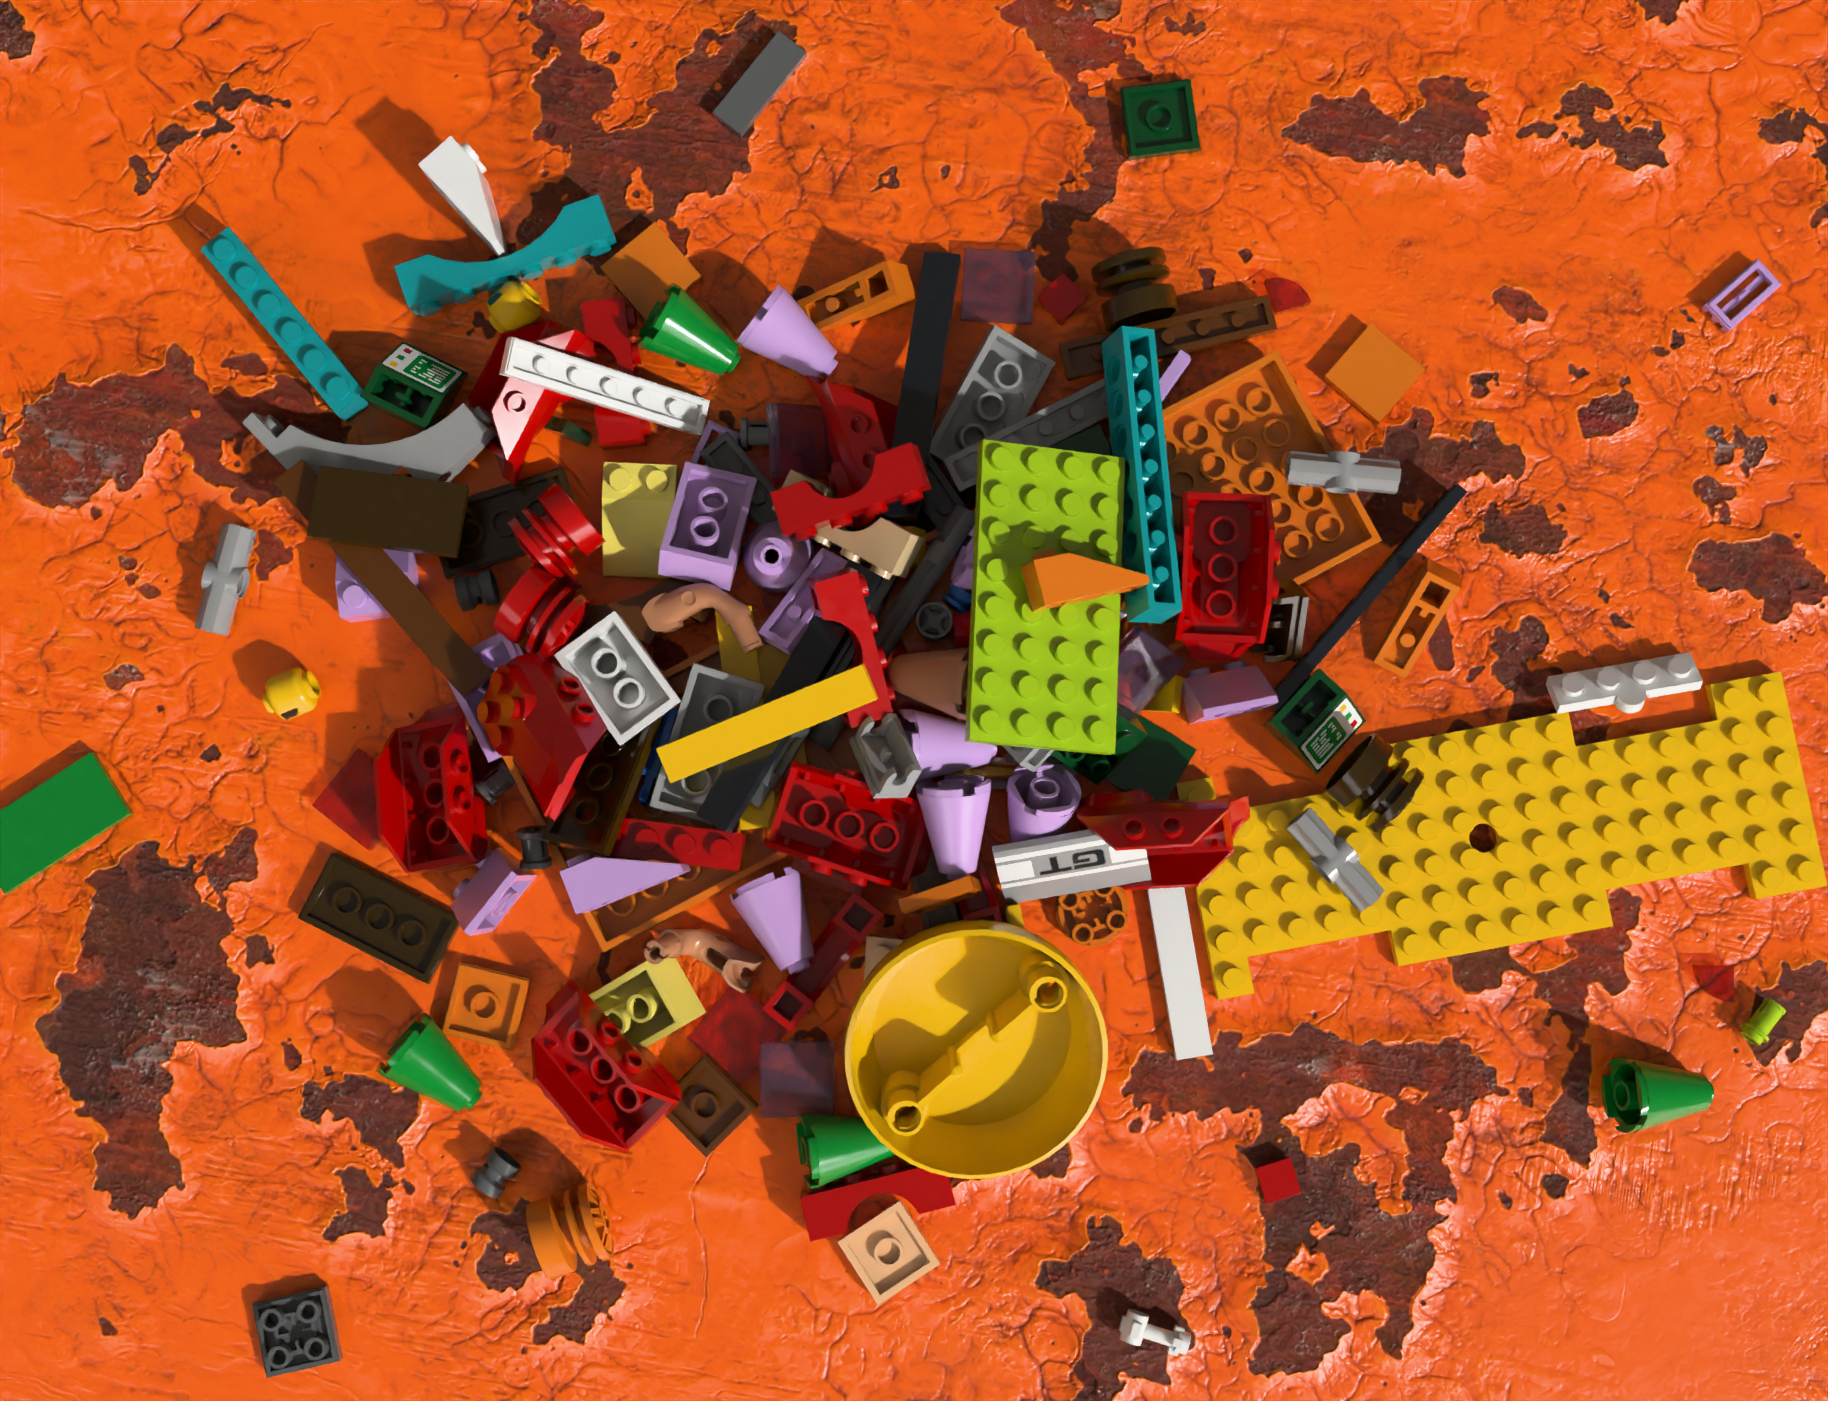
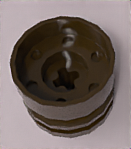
[1091,247,1180,332]
[1324,733,1424,832]

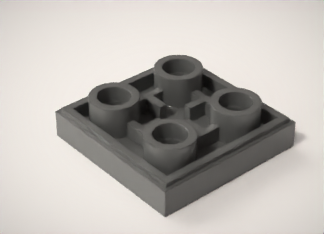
[252,1285,343,1378]

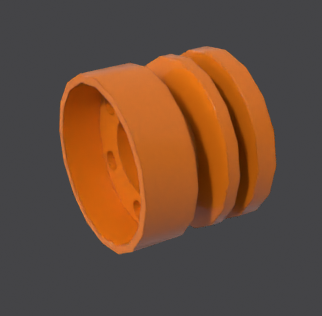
[526,1182,614,1280]

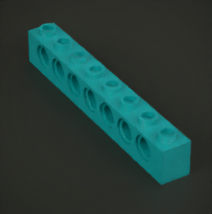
[1102,326,1182,624]

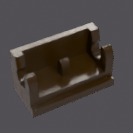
[1248,580,1309,662]

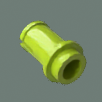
[1740,997,1786,1046]

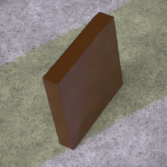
[666,1052,759,1157]

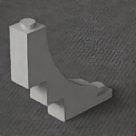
[242,403,497,482]

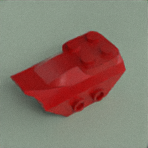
[468,319,596,485]
[805,375,906,531]
[1175,491,1281,661]
[477,652,607,821]
[373,702,488,873]
[765,760,932,891]
[1077,789,1250,890]
[531,979,681,1153]

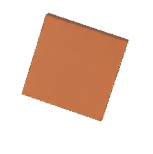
[600,222,702,320]
[1322,323,1426,425]
[898,875,982,916]
[441,961,532,1051]

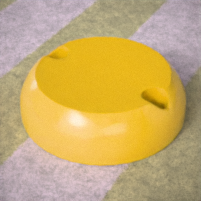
[844,920,1108,1179]

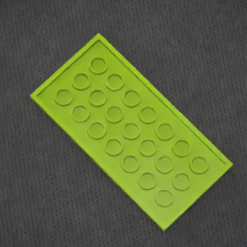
[965,439,1125,755]

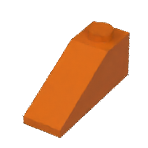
[797,260,917,332]
[1021,550,1150,612]
[1373,558,1461,679]

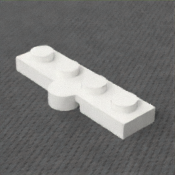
[1546,652,1703,714]

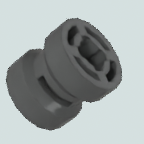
[454,568,500,612]
[916,602,953,642]
[469,1146,522,1199]

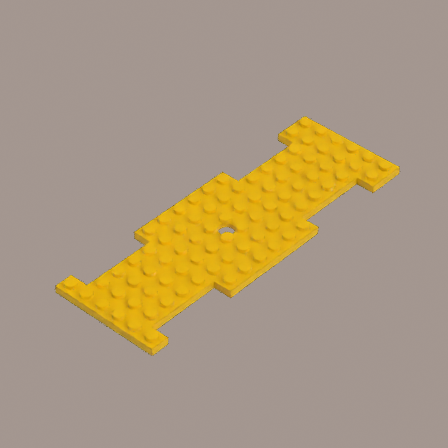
[1175,671,1828,1000]

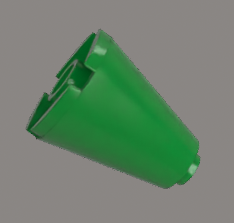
[636,283,741,376]
[376,1013,483,1112]
[1602,1057,1714,1133]
[796,1113,894,1189]

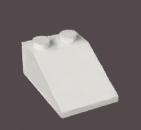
[418,136,509,258]
[554,611,681,746]

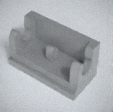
[849,713,922,799]

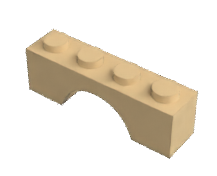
[771,469,925,580]

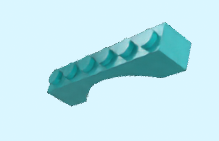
[394,194,618,316]
[200,226,370,423]

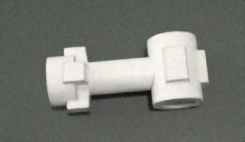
[1118,1309,1191,1356]

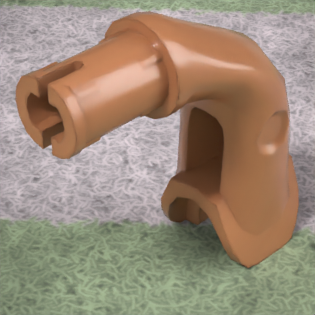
[642,582,764,654]
[644,928,766,993]

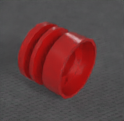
[507,482,606,581]
[493,565,591,663]

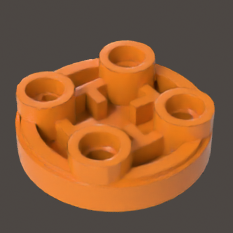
[1055,886,1129,947]

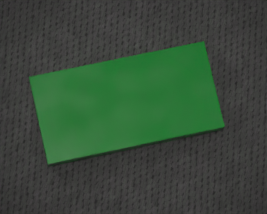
[0,752,134,894]

